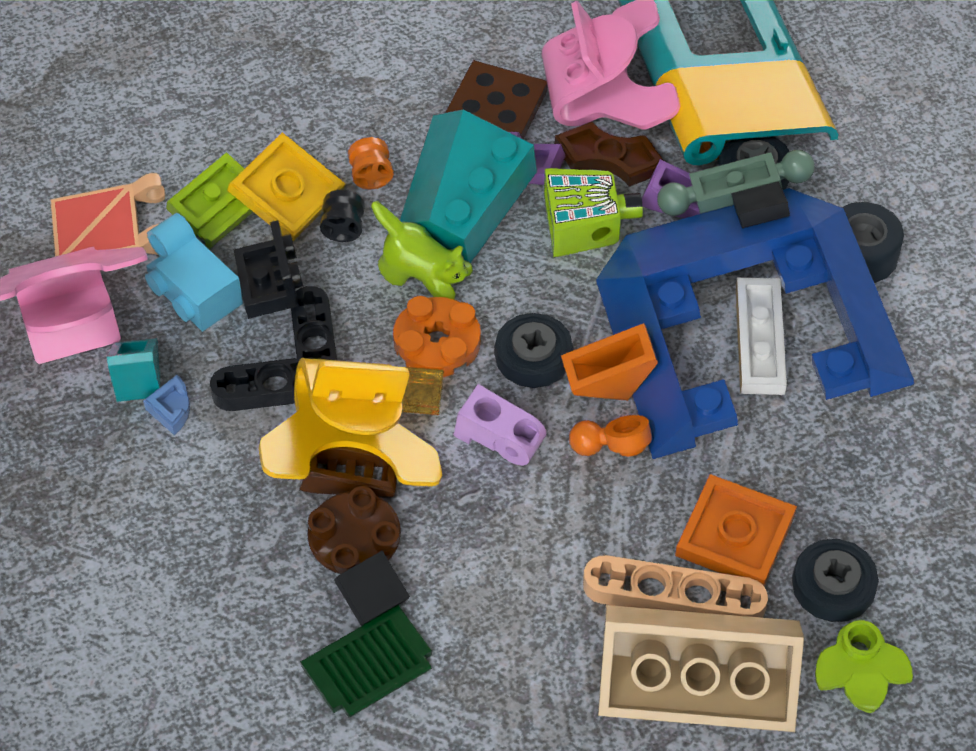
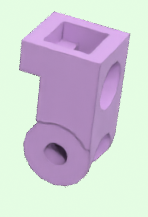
[454,384,546,466]

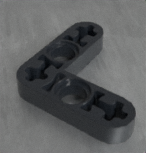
[210,286,337,411]

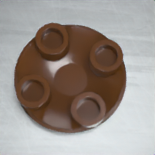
[307,486,401,574]

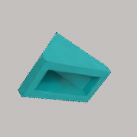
[107,338,161,402]

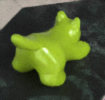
[371,201,473,299]

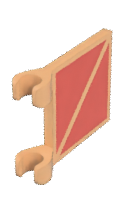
[50,173,165,257]

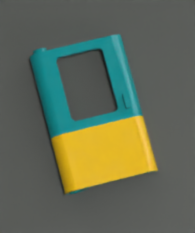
[618,0,839,166]

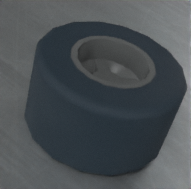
[841,202,904,283]

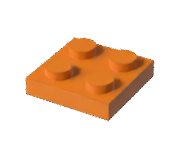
[675,474,797,587]

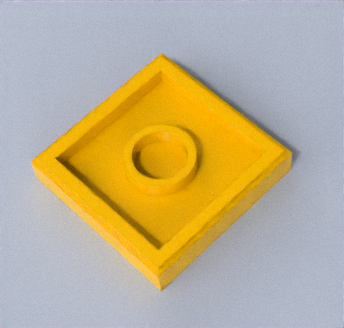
[227,132,346,241]

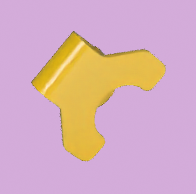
[258,358,442,486]

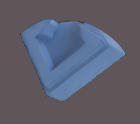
[143,375,190,435]

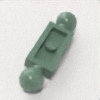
[657,150,815,216]

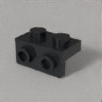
[233,220,303,319]

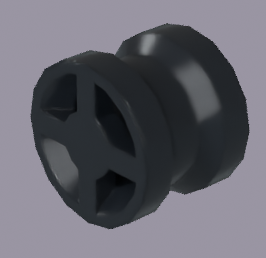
[320,190,365,242]

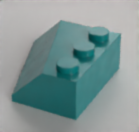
[400,110,537,263]

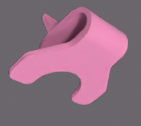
[542,0,680,130]
[0,246,148,364]

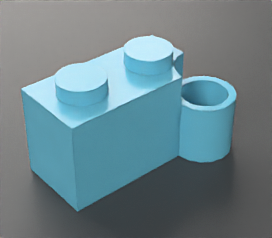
[145,213,243,332]

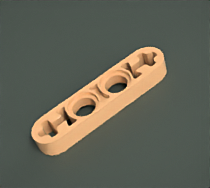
[583,555,768,618]

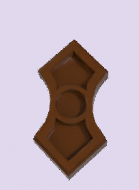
[554,122,664,187]

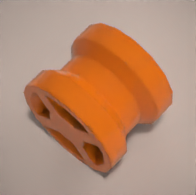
[348,137,394,190]

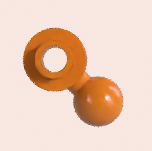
[569,415,652,457]

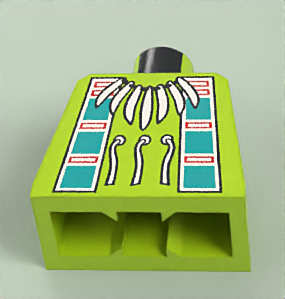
[544,168,643,257]

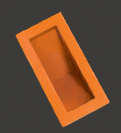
[561,323,658,401]

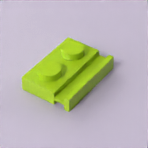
[166,152,253,249]

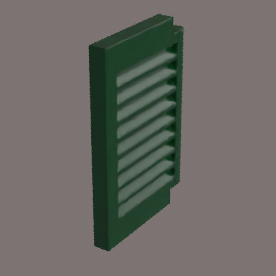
[300,605,432,718]

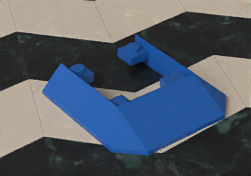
[596,188,914,459]

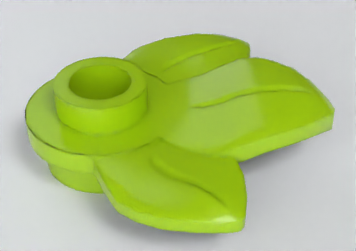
[815,620,913,713]

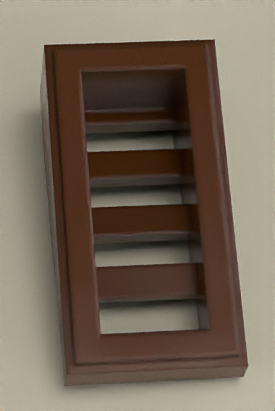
[299,447,397,497]

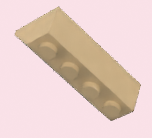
[598,605,804,732]

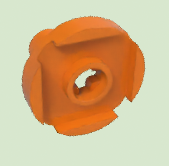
[393,296,481,378]

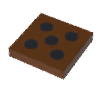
[445,60,548,139]

